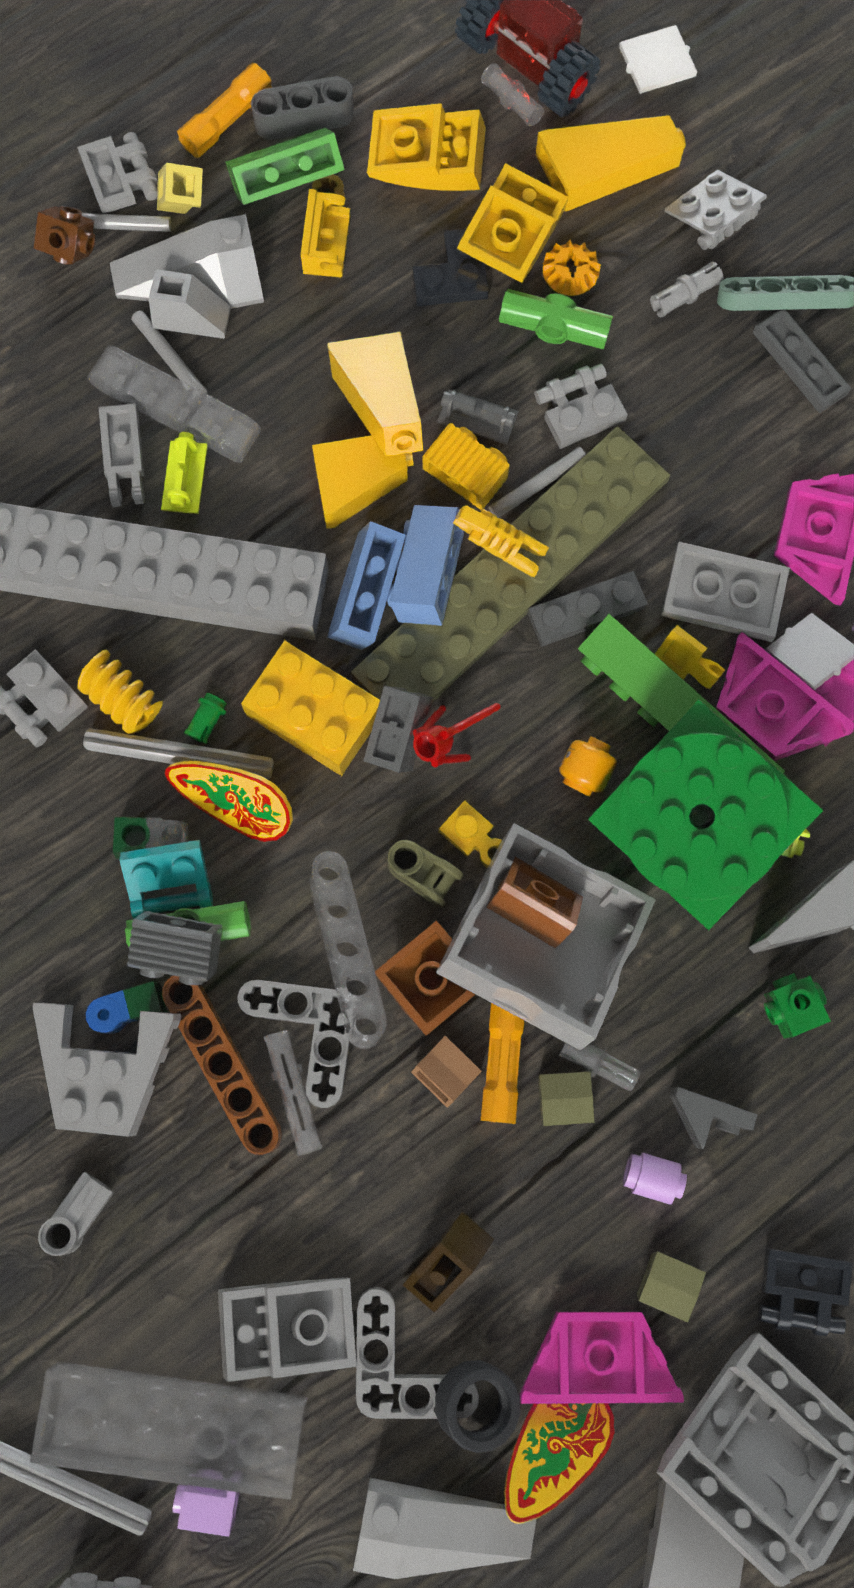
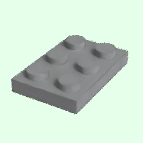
[661,542,790,642]

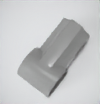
[38,1172,114,1256]

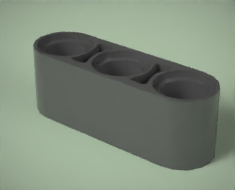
[251,76,354,140]

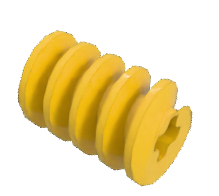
[78,650,163,734]

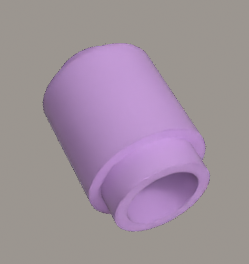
[623,1153,687,1205]

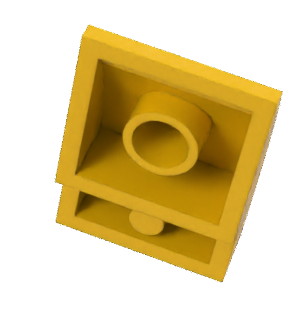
[367,103,486,191]
[457,163,569,283]

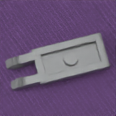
[99,403,145,507]

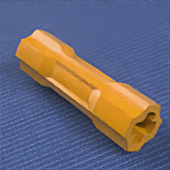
[177,63,272,158]
[480,1003,524,1124]

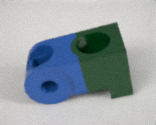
[86,981,168,1034]

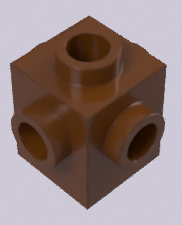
[34,206,95,265]

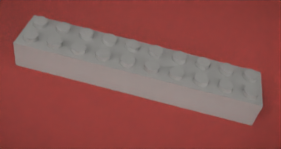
[0,503,329,641]

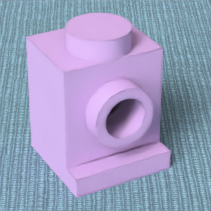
[173,1476,241,1537]

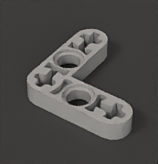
[238,980,354,1108]
[356,1287,479,1419]

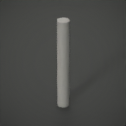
[82,213,171,232]
[131,310,207,400]
[489,447,586,518]

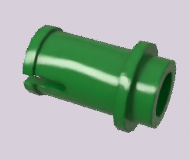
[184,693,227,745]

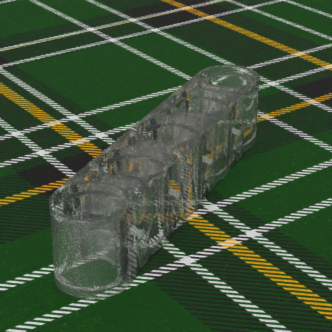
[88,346,261,462]
[309,851,387,1049]

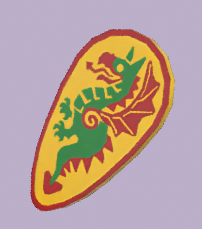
[165,761,293,842]
[504,1403,614,1524]

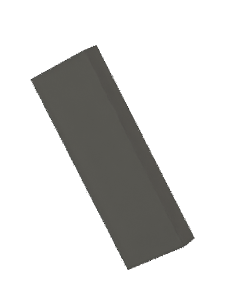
[752,310,851,413]

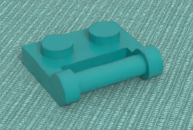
[119,840,213,919]

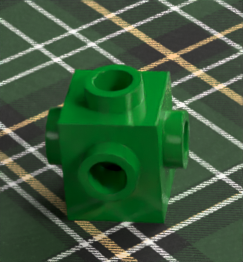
[764,973,831,1039]

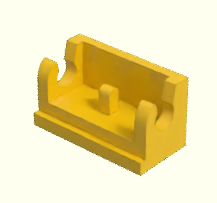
[301,189,350,277]

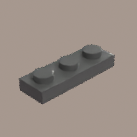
[528,571,648,647]

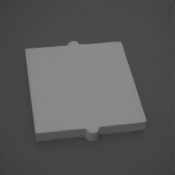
[766,613,854,690]

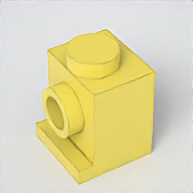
[157,163,202,214]

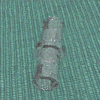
[481,63,544,127]

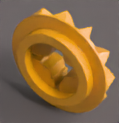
[542,240,600,296]

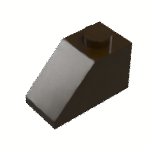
[403,1212,495,1313]

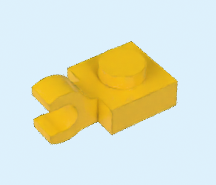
[655,625,725,689]

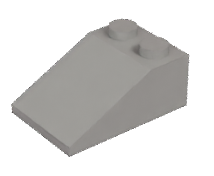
[748,860,854,953]

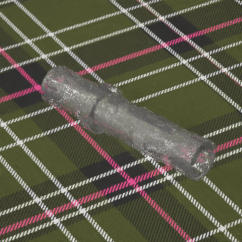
[263,1030,323,1156]

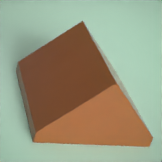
[486,856,583,949]
[374,920,476,1036]

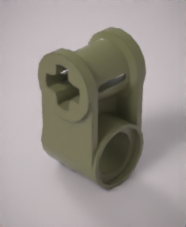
[387,840,463,908]

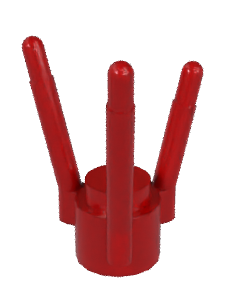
[412,703,501,768]

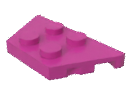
[774,473,854,606]
[716,632,854,761]
[519,1312,684,1404]

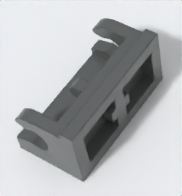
[363,686,433,773]

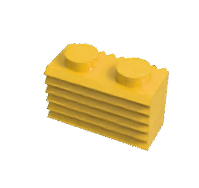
[423,423,510,510]

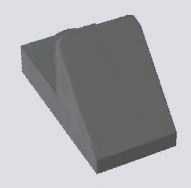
[669,1087,758,1149]

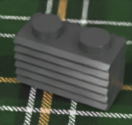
[127,911,223,985]

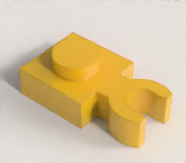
[438,801,502,868]

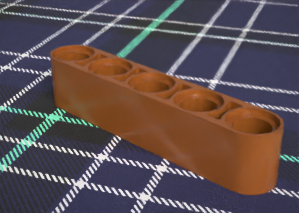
[162,976,282,1155]

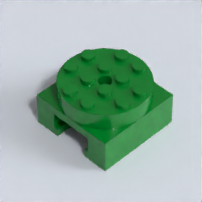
[588,699,823,930]

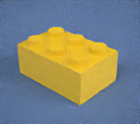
[241,641,380,776]

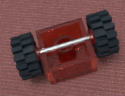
[455,0,601,117]

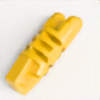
[453,505,549,578]

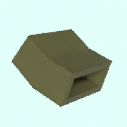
[538,1071,595,1126]
[637,1251,706,1322]

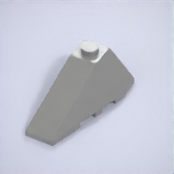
[110,214,264,309]

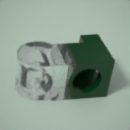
[113,817,189,859]

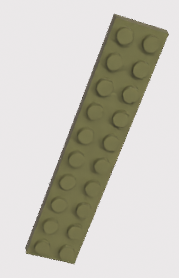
[351,426,670,702]

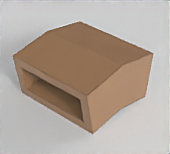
[411,1036,482,1108]

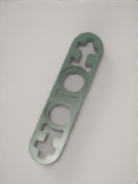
[717,275,854,311]

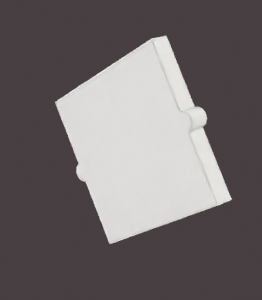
[619,25,697,94]

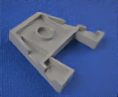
[33,1003,181,1137]

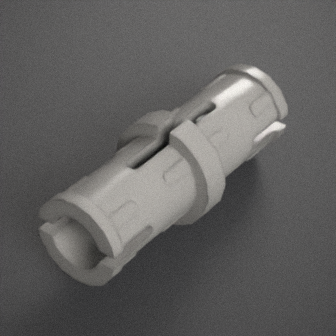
[650,261,723,317]

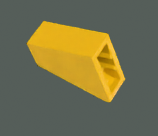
[312,435,413,529]

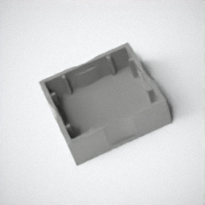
[436,823,656,1050]

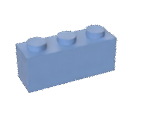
[387,505,464,626]
[327,521,406,650]

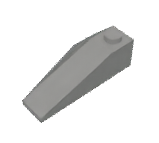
[353,1478,536,1579]

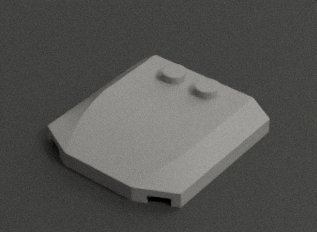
[657,1333,854,1587]

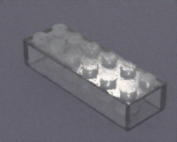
[30,1362,308,1500]

